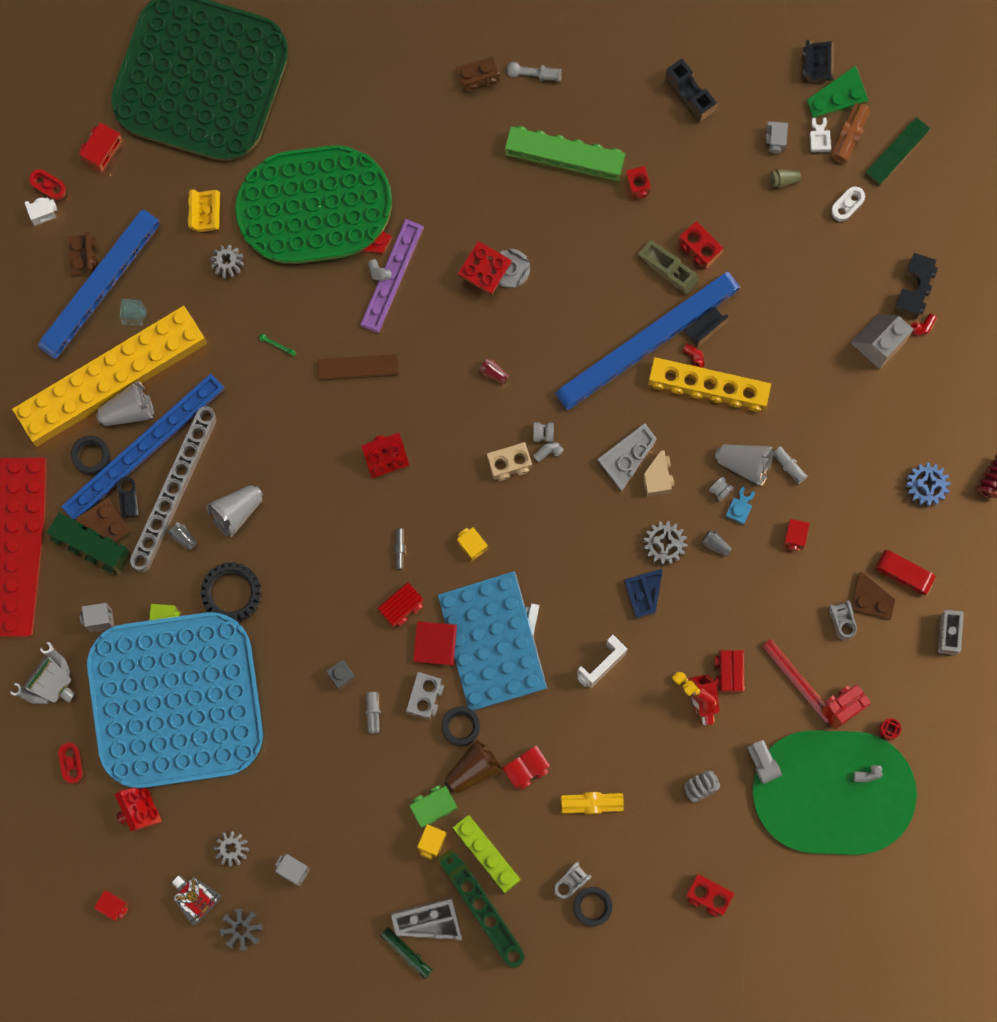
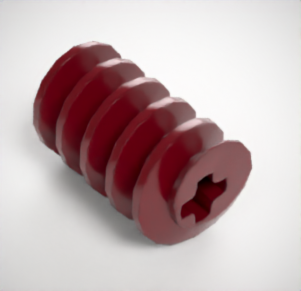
[974,454,997,499]

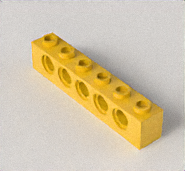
[648,357,772,412]

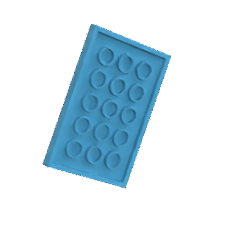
[438,571,548,711]

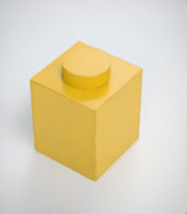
[457,527,488,561]

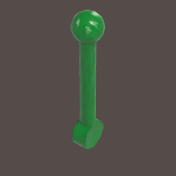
[259,334,296,356]

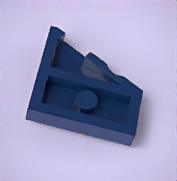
[624,569,663,619]

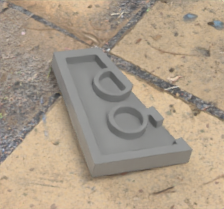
[597,423,657,491]

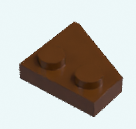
[852,572,895,620]

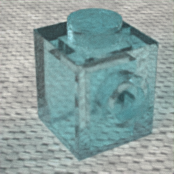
[120,299,147,326]

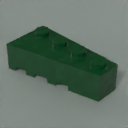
[47,512,131,575]

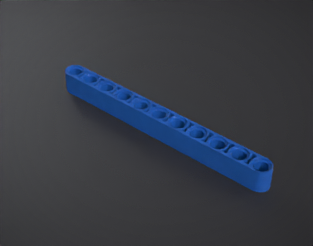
[555,272,741,410]

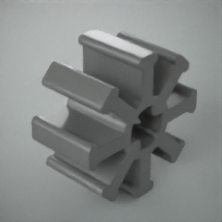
[220,908,263,951]

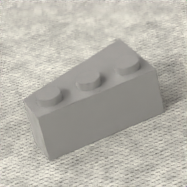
[391,897,462,940]

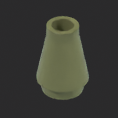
[770,169,801,188]

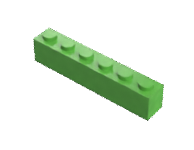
[505,126,625,181]

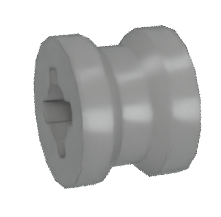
[709,477,734,502]

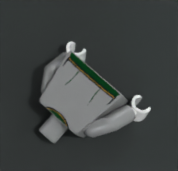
[10,642,75,704]

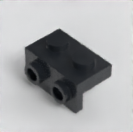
[803,40,834,83]

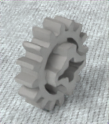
[643,521,687,565]

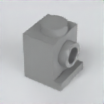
[766,121,788,153]

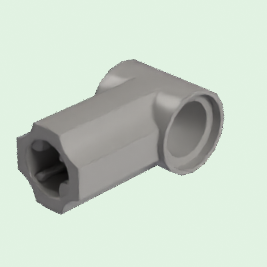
[747,740,782,784]

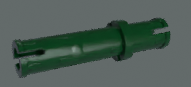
[379,927,433,980]

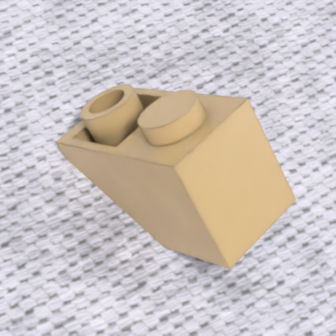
[643,450,674,497]

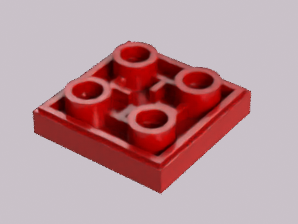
[413,621,457,665]

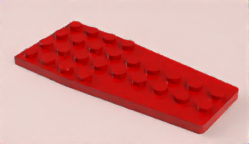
[0,457,46,638]

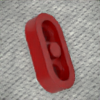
[29,169,66,200]
[58,743,83,784]

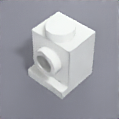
[25,198,57,226]

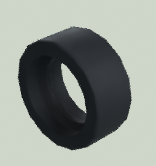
[71,436,111,475]
[442,706,480,746]
[573,887,613,927]

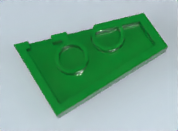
[806,65,869,119]

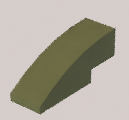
[638,240,699,295]

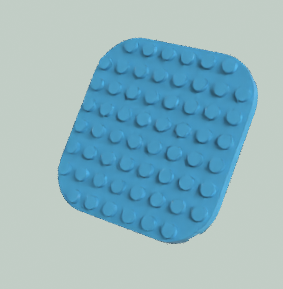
[87,612,263,788]

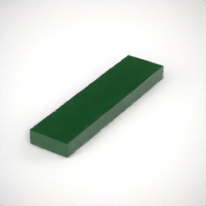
[865,117,931,186]

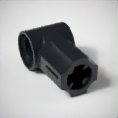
[117,477,139,518]

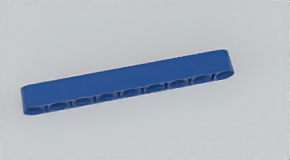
[38,209,160,359]

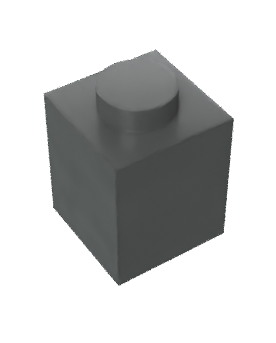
[326,660,356,691]

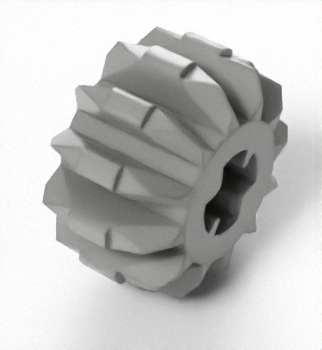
[210,245,244,279]
[684,771,720,802]
[214,831,249,867]

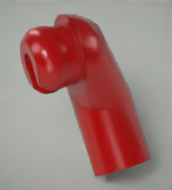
[911,313,937,336]
[682,343,705,368]

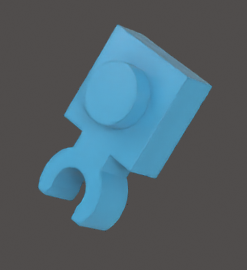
[725,487,755,525]

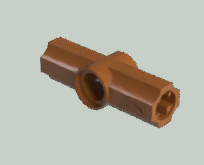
[831,103,870,163]

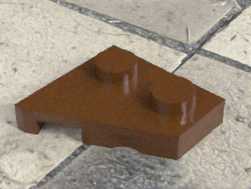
[75,498,130,542]

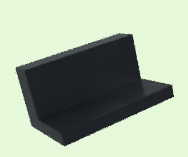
[684,306,729,348]

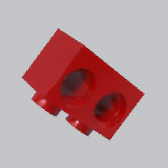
[678,221,724,269]
[685,874,735,918]

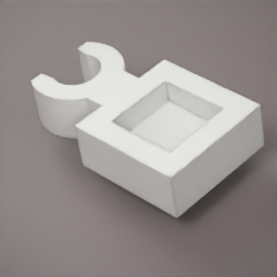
[809,118,831,152]

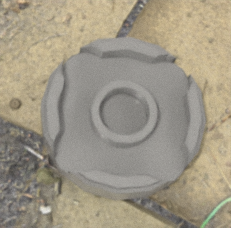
[492,249,530,288]

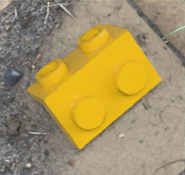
[187,189,220,233]

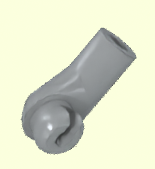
[368,260,391,281]
[533,442,563,462]
[853,765,883,782]

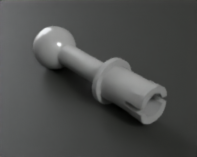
[506,62,562,82]

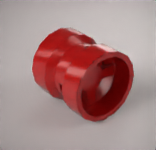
[878,718,902,741]

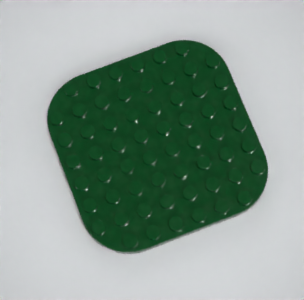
[111,0,289,161]

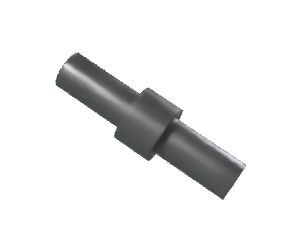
[393,529,406,570]

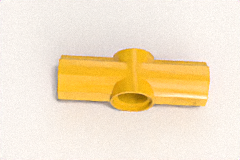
[561,792,624,815]

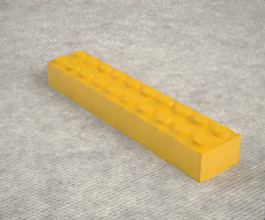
[12,306,207,447]

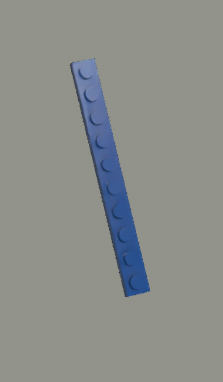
[61,374,225,521]

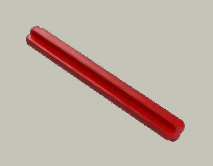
[763,639,829,723]

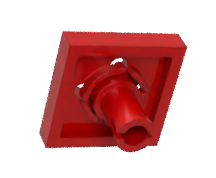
[458,241,512,295]
[361,432,409,478]
[114,787,162,832]

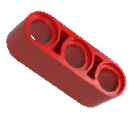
[875,549,936,595]

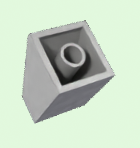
[851,314,914,369]

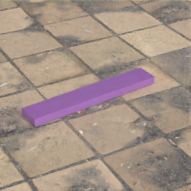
[360,219,424,334]

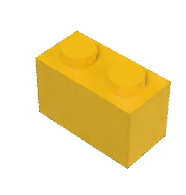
[417,824,447,860]

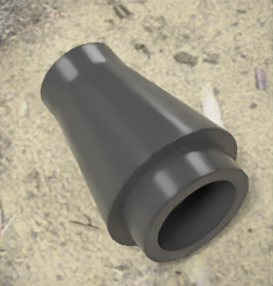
[168,521,198,551]
[701,530,732,557]

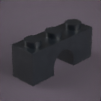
[665,58,717,122]
[894,253,938,319]

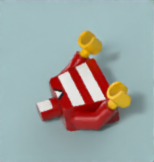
[672,672,720,725]

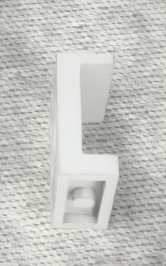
[577,635,627,688]

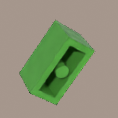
[410,785,458,829]

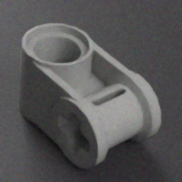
[829,600,857,641]
[553,862,592,900]

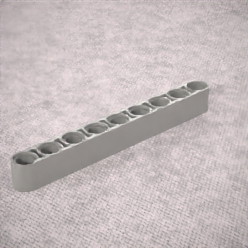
[130,406,216,573]

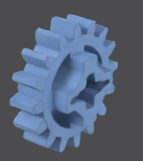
[906,462,951,507]

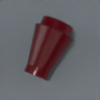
[478,358,509,384]

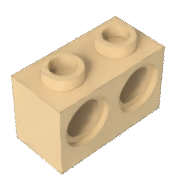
[487,442,532,481]

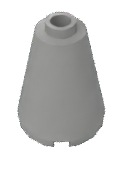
[96,381,154,426]
[715,444,773,486]
[206,485,263,537]

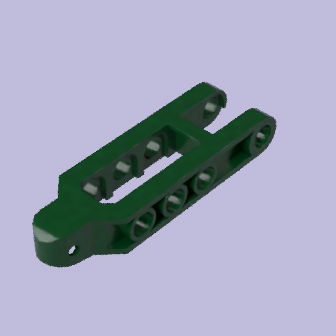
[438,849,524,968]

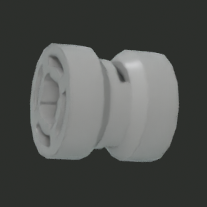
[533,422,554,443]

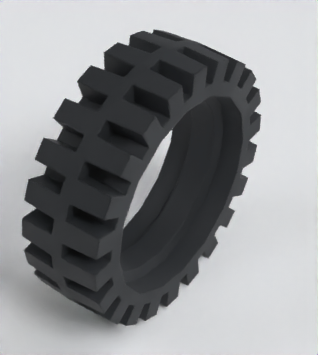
[201,562,262,622]

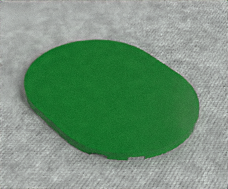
[235,145,392,264]
[752,730,917,855]

